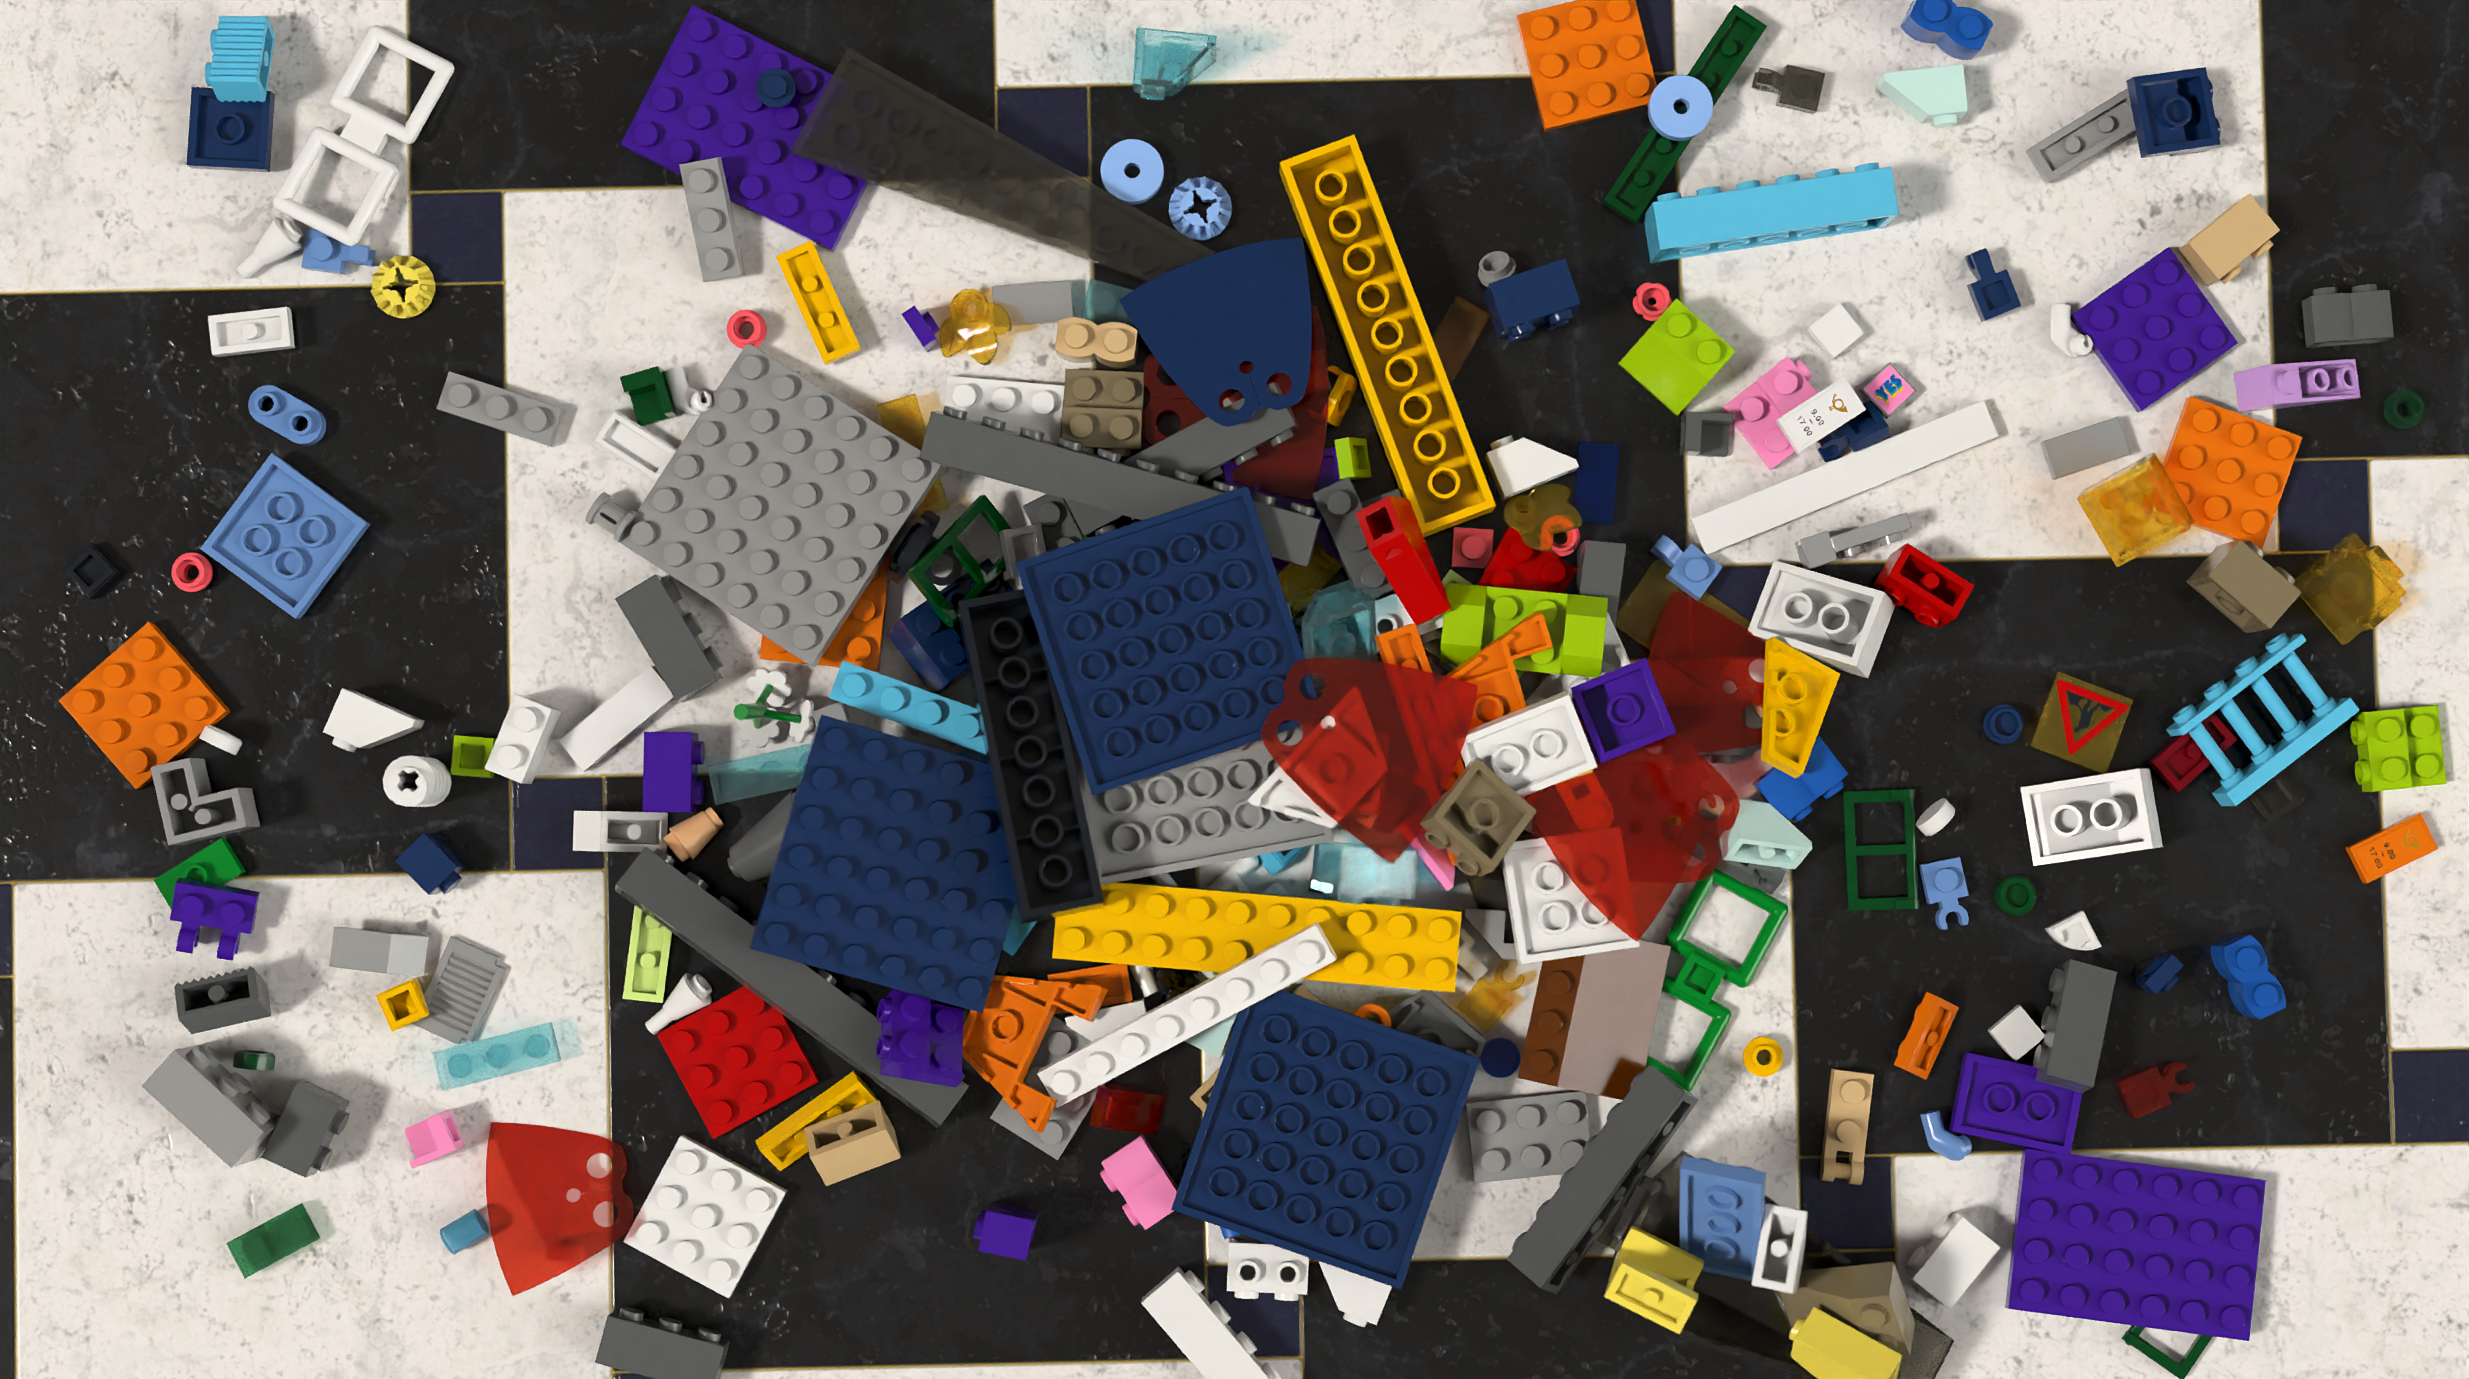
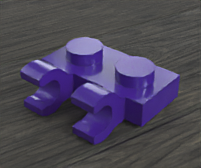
[170,878,260,961]

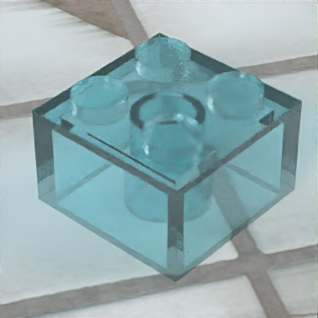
[1311,842,1418,906]

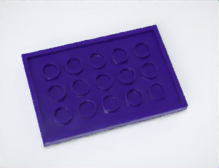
[621,5,904,252]
[2005,1148,2266,1341]

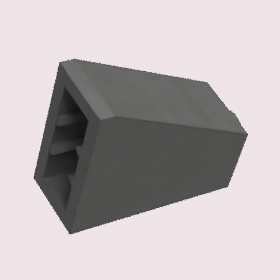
[1574,540,1626,627]

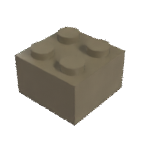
[2186,540,2302,633]

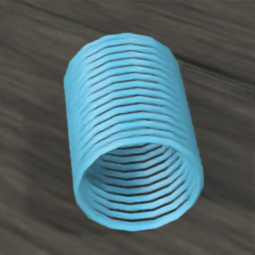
[439,1209,489,1255]

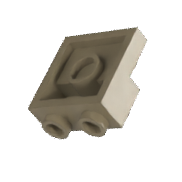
[1061,369,1145,459]
[1420,758,1537,877]

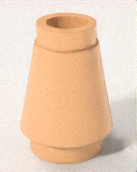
[663,807,724,863]

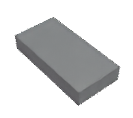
[992,280,1074,327]
[2040,417,2131,480]

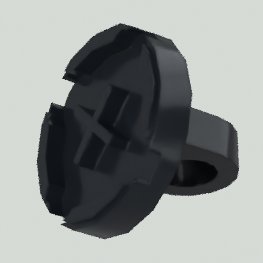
[885,510,962,586]

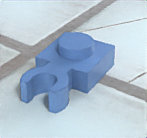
[1918,857,1969,930]

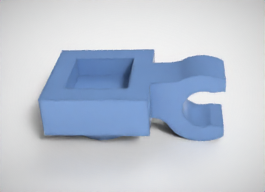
[301,228,376,275]
[1650,535,1723,601]

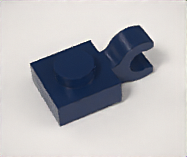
[1965,248,2021,322]
[1817,401,1890,462]

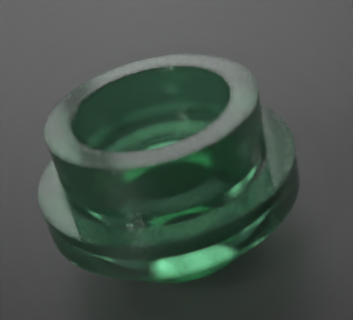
[2383,389,2425,429]

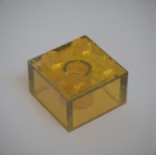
[2077,452,2194,567]

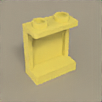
[1604,1226,1704,1334]

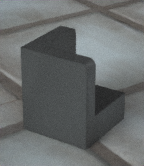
[1680,411,1734,457]

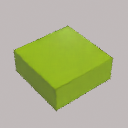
[1334,437,1372,480]
[451,735,496,778]

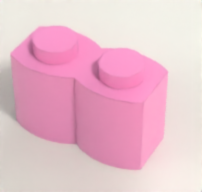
[1100,1134,1178,1230]

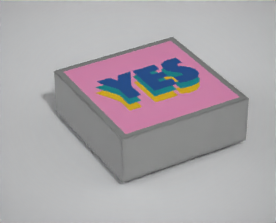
[1859,362,1917,419]

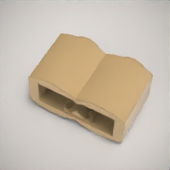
[1055,317,1139,368]

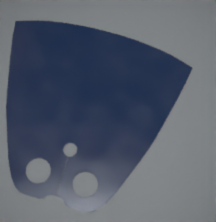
[1119,237,1312,427]

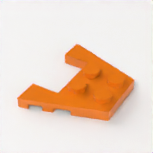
[1436,610,1553,760]
[962,975,1108,1133]

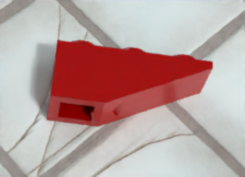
[1355,496,1452,626]

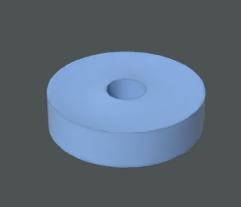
[1648,75,1713,141]
[1101,139,1164,205]

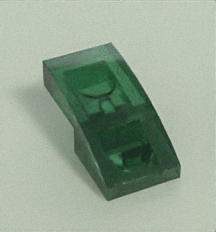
[226,1203,320,1279]

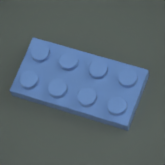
[1679,1156,1766,1281]

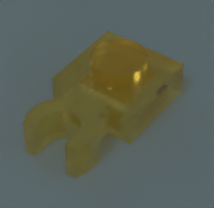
[1455,960,1525,1033]

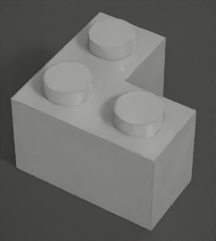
[150,758,260,845]

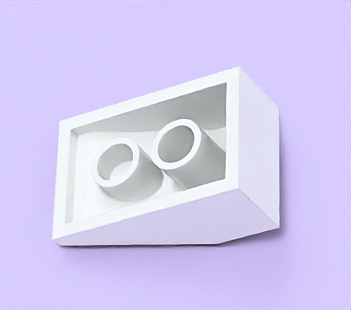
[1747,560,1895,678]
[2021,768,2163,866]

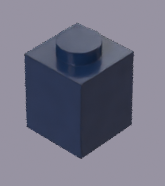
[396,833,466,895]

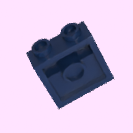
[2126,67,2221,158]

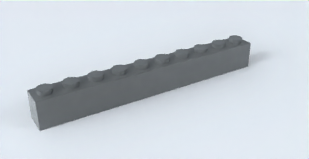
[919,405,1322,566]
[615,847,969,1128]

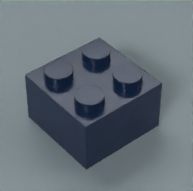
[1483,258,1581,343]

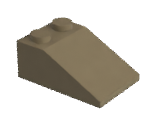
[1779,1262,1915,1357]

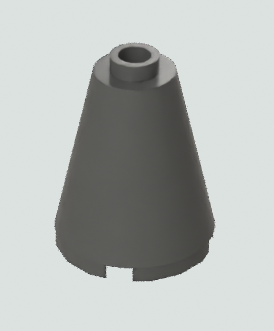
[727,788,797,882]

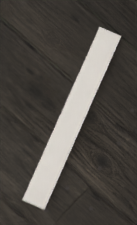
[1689,400,1999,555]

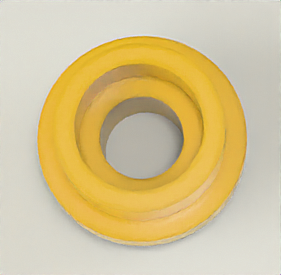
[1743,1037,1783,1077]

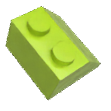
[1618,298,1736,416]

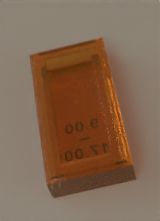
[1432,296,1491,385]

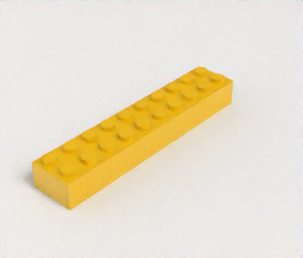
[1279,135,1496,537]
[1052,881,1462,992]

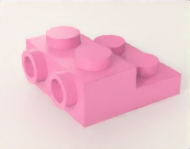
[1721,356,1822,470]

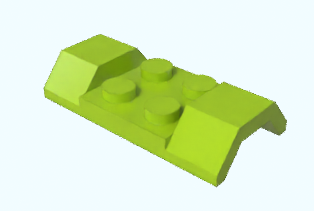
[1440,583,1608,677]

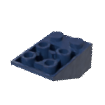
[887,558,1014,695]

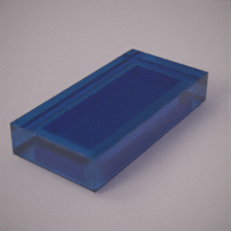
[1572,442,1619,525]

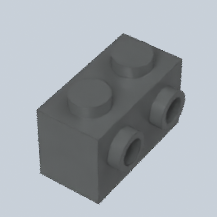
[262,1081,350,1178]

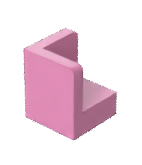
[405,1110,465,1169]

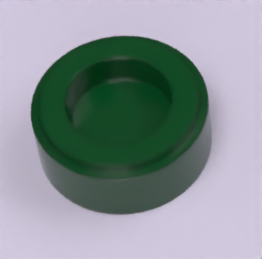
[1994,875,2037,915]
[233,1050,276,1070]

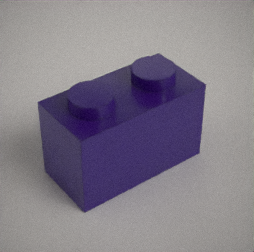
[643,732,705,813]
[973,1202,1039,1261]

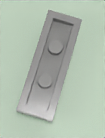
[2025,88,2136,185]
[679,157,745,282]
[436,371,564,447]

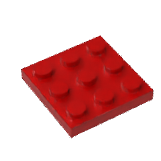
[657,986,820,1139]

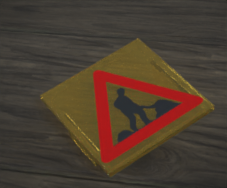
[2030,672,2133,774]

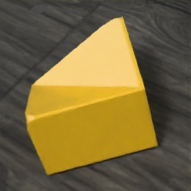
[375,977,430,1032]

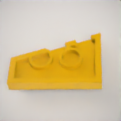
[1761,636,1840,779]

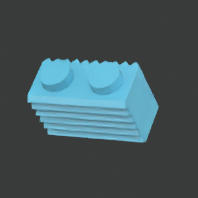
[205,16,276,103]

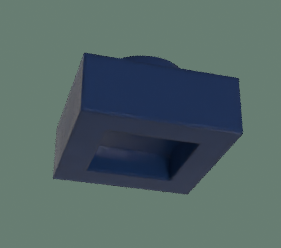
[2134,953,2184,994]

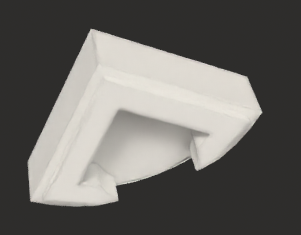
[2045,911,2102,951]

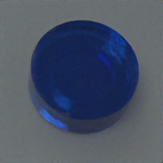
[1480,1037,1520,1078]

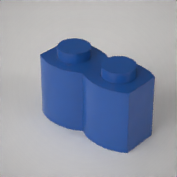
[1900,0,1993,60]
[1752,736,1848,823]
[2211,933,2286,1020]

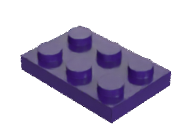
[1949,1052,2082,1156]

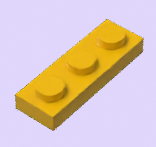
[776,240,862,366]
[755,1071,877,1171]

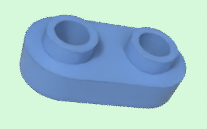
[248,385,326,446]

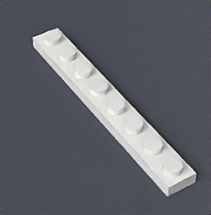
[1037,922,1337,1108]

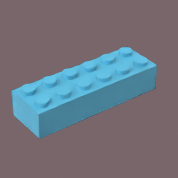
[1643,163,1899,263]

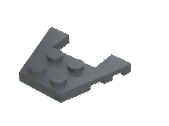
[1371,990,1487,1058]

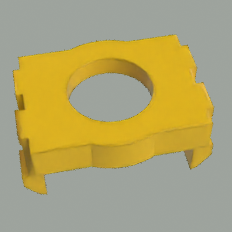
[1308,365,1359,427]

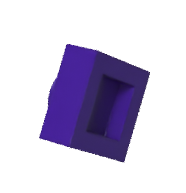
[902,305,940,352]

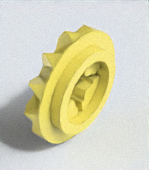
[370,255,435,318]

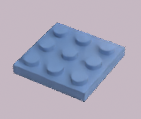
[200,453,371,620]

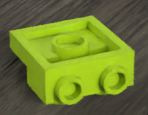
[2350,705,2447,792]

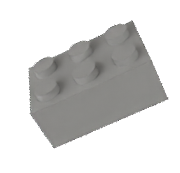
[142,1045,281,1168]

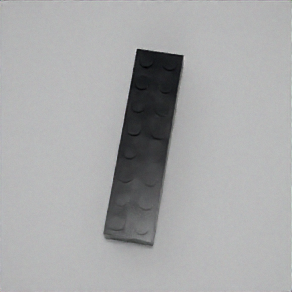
[957,589,1104,924]

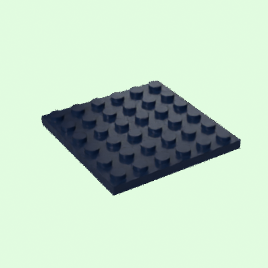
[1015,486,1324,795]
[749,714,1016,1013]
[1171,989,1480,1290]

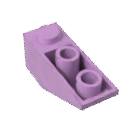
[2234,359,2361,412]

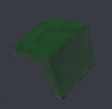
[620,366,678,427]

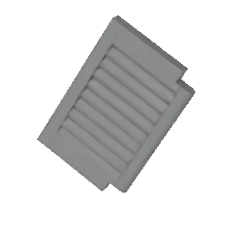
[411,936,506,1045]

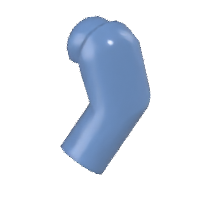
[1920,1109,1972,1161]

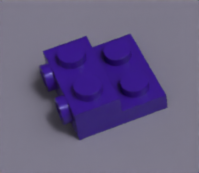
[1570,658,1676,764]
[876,989,963,1087]

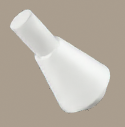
[237,217,304,279]
[645,973,712,1035]

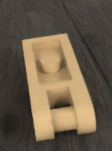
[1820,1069,1874,1185]

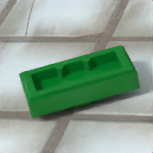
[154,838,246,909]

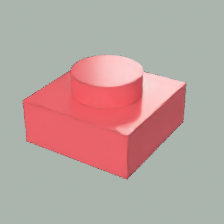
[1451,527,1494,570]

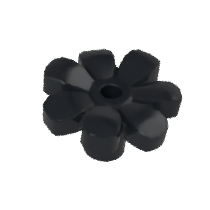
[1156,968,1200,1003]

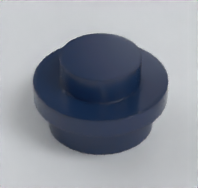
[756,68,796,109]
[1983,704,2024,744]

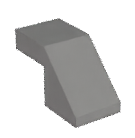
[1462,908,1517,960]
[329,926,429,976]

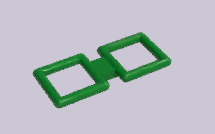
[1645,864,1788,1092]

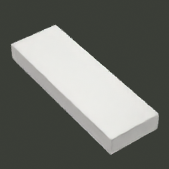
[559,665,674,772]

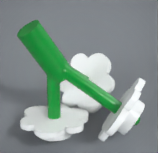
[734,667,815,748]

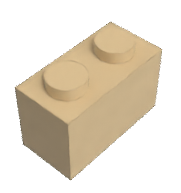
[2178,193,2280,286]
[804,1100,901,1186]

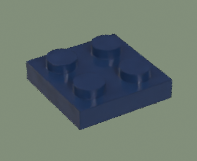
[187,87,275,172]

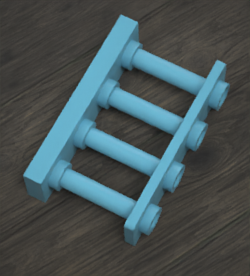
[2166,633,2360,806]

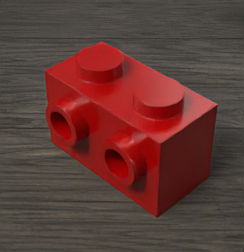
[1872,543,1974,629]

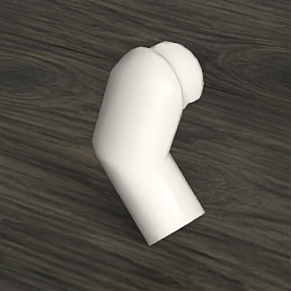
[2050,304,2093,358]
[664,367,713,416]

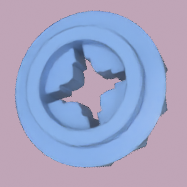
[1169,176,1232,240]

